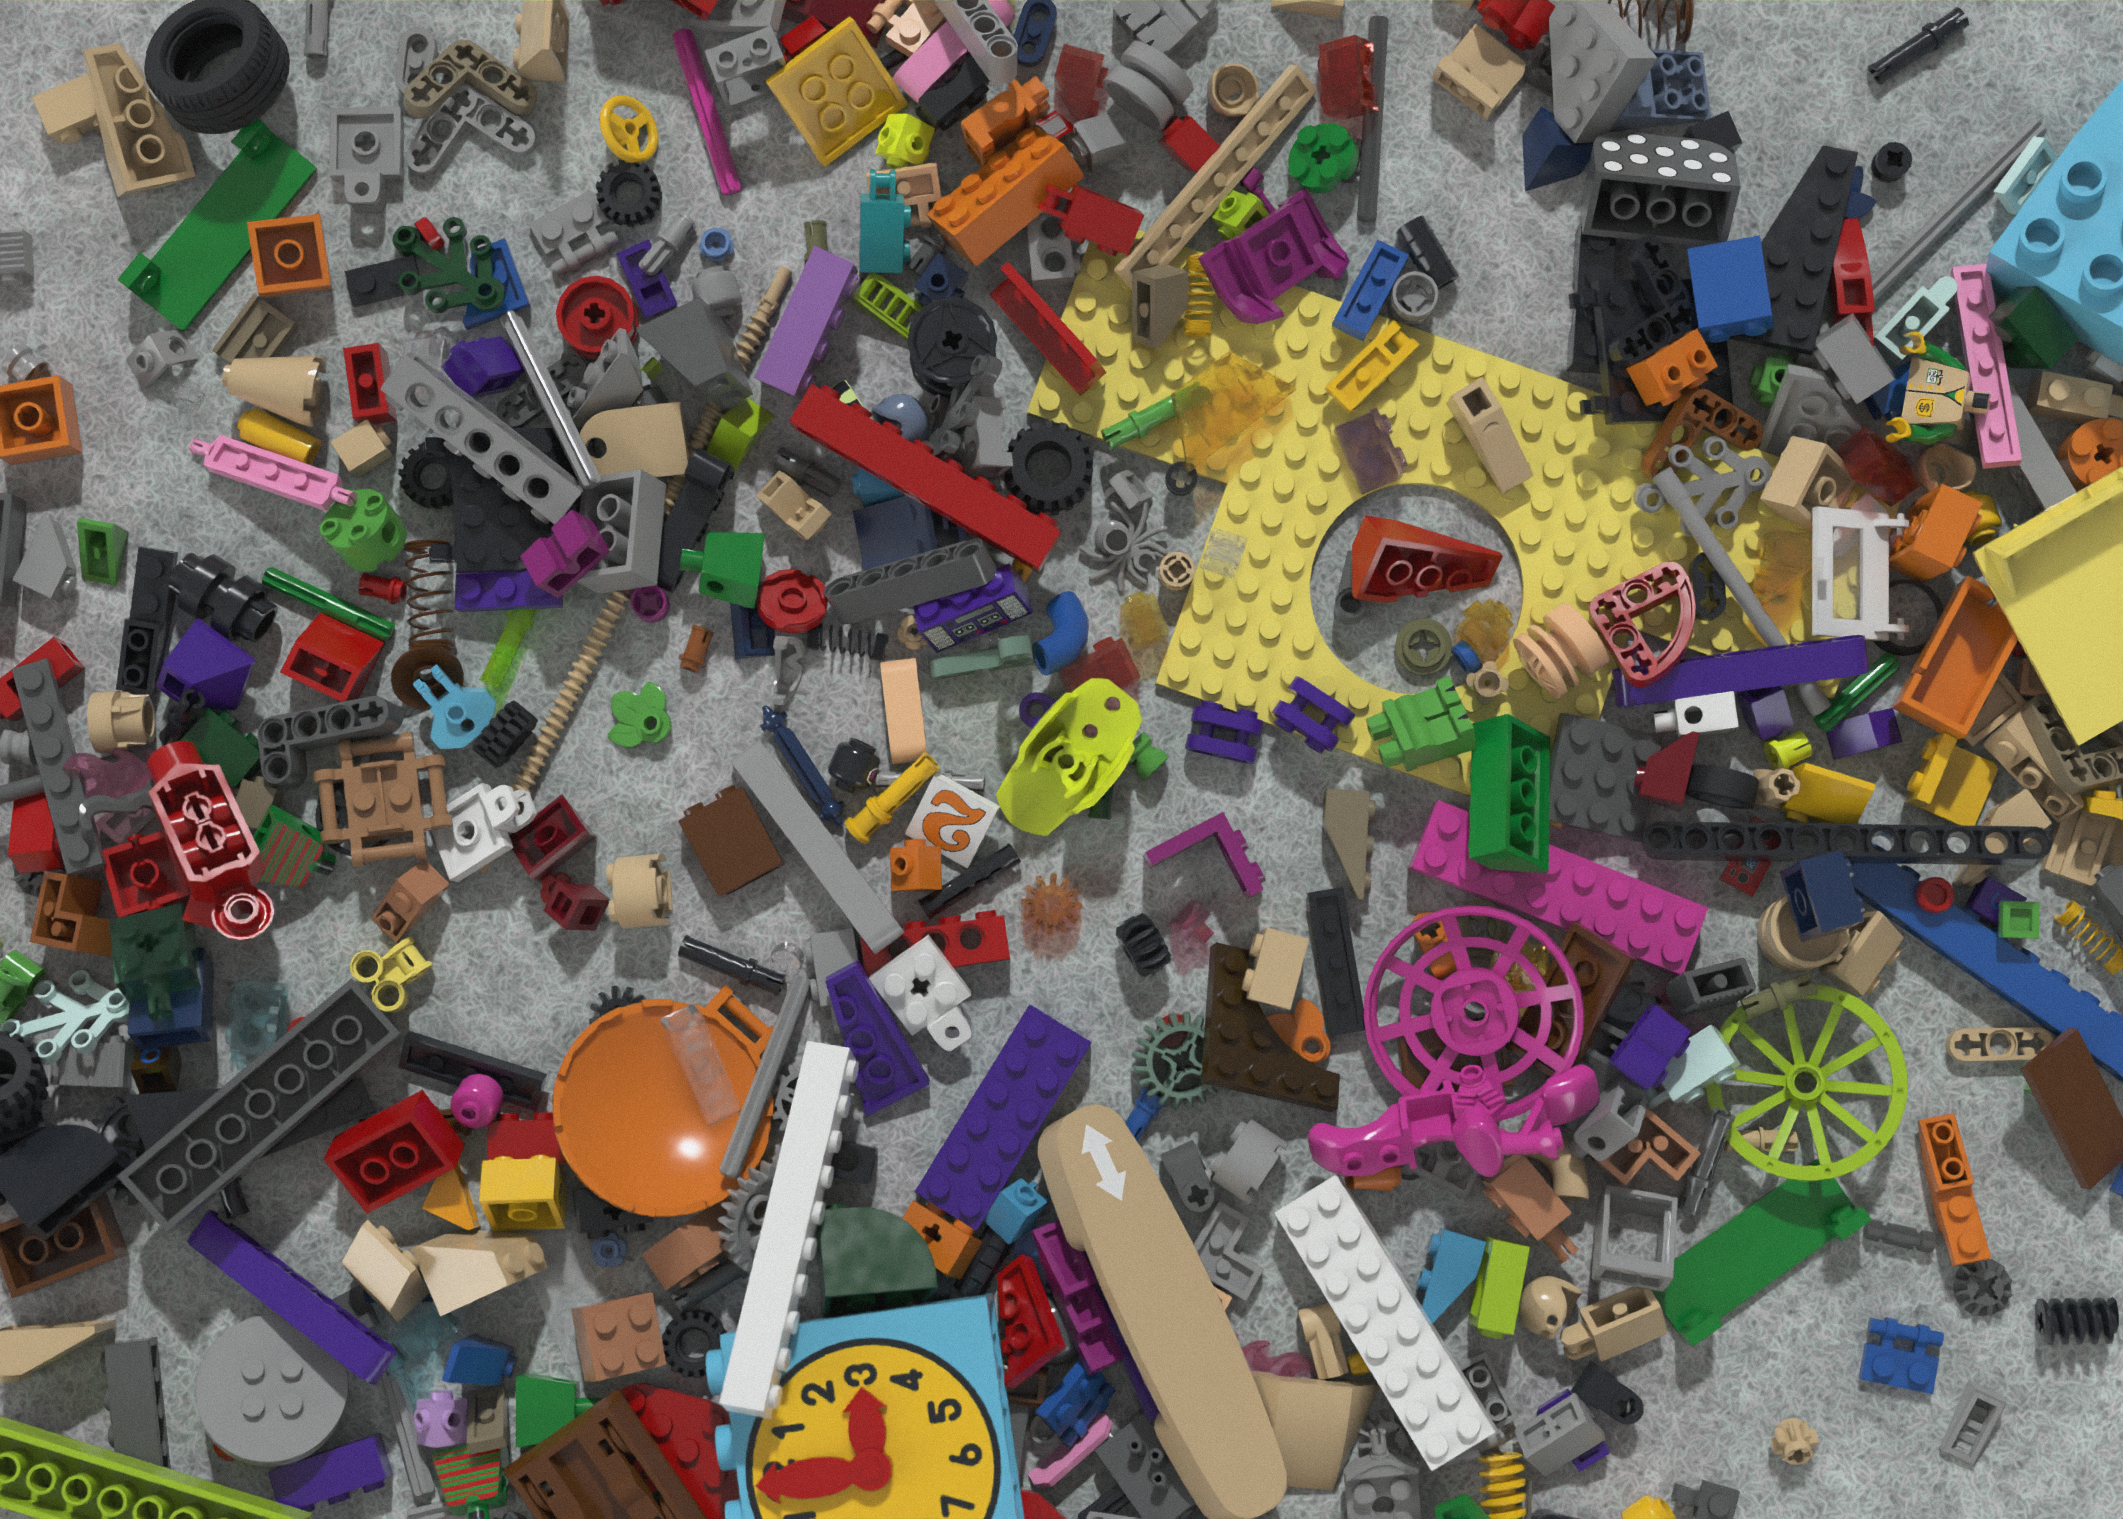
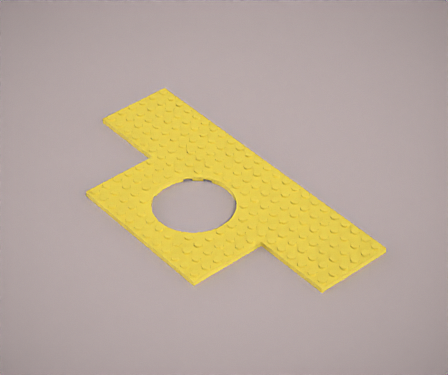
[1027,230,1901,829]

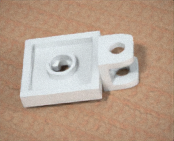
[427,783,537,882]
[869,935,971,1051]

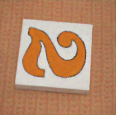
[905,772,1000,869]

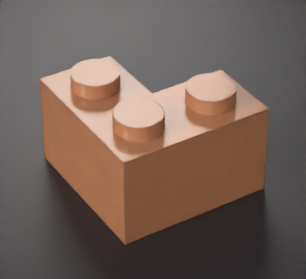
[1590,1107,1701,1185]
[642,1197,731,1290]

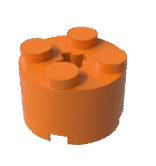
[2056,418,2123,492]

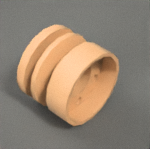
[1513,602,1609,699]

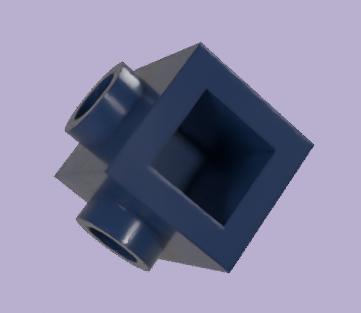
[913,253,968,307]

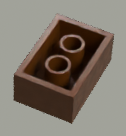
[0,1192,129,1298]

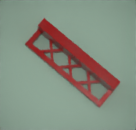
[989,262,1107,396]

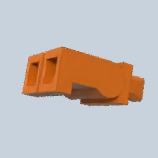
[960,76,1050,168]

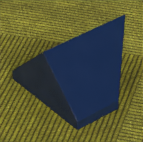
[1522,106,1594,191]

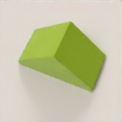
[706,397,775,472]

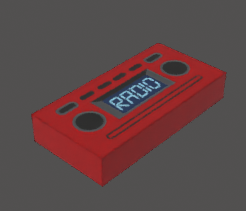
[1719,816,1780,897]

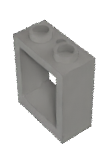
[704,26,786,112]
[1592,1183,1678,1292]

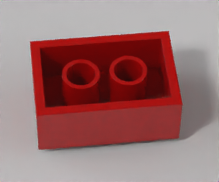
[323,1090,465,1214]

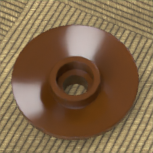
[391,646,464,710]

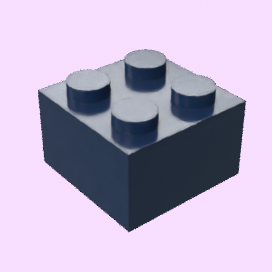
[1780,850,1865,942]

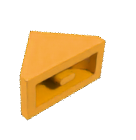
[422,1161,481,1230]

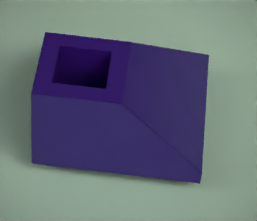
[156,619,256,710]

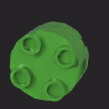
[319,488,407,572]

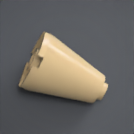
[222,355,326,427]

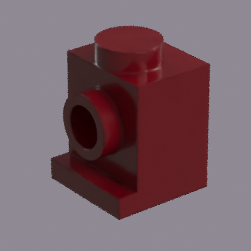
[543,880,610,931]

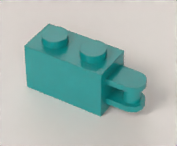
[859,169,911,273]

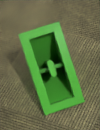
[77,518,128,585]

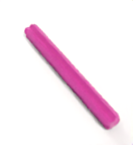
[672,28,741,195]

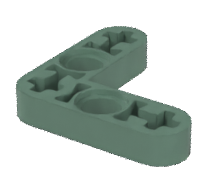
[928,635,1033,680]

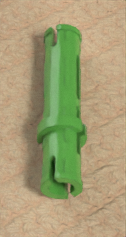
[1101,382,1206,451]

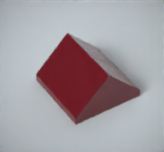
[509,794,596,882]

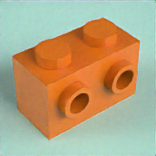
[1626,328,1718,406]

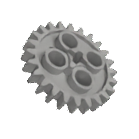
[718,1158,829,1272]

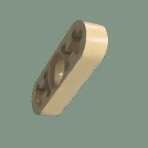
[1945,1027,2054,1061]

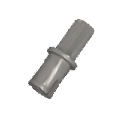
[639,212,696,277]

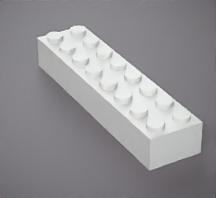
[1274,1174,1498,1471]

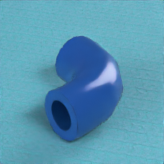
[1032,591,1089,676]

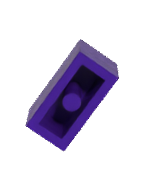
[441,336,524,398]

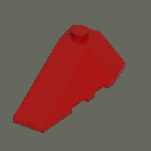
[1352,515,1503,603]

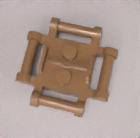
[313,731,453,868]

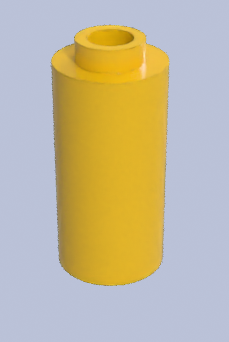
[237,407,321,465]

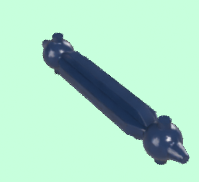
[760,705,846,827]

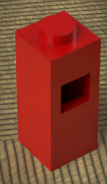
[0,637,85,722]

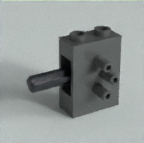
[1078,1408,1200,1519]

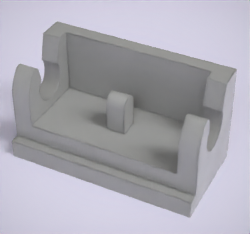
[1514,1393,1606,1477]

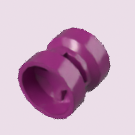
[631,585,670,623]

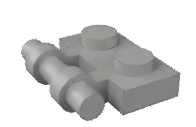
[529,190,620,276]

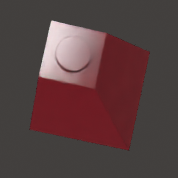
[1634,731,1699,811]

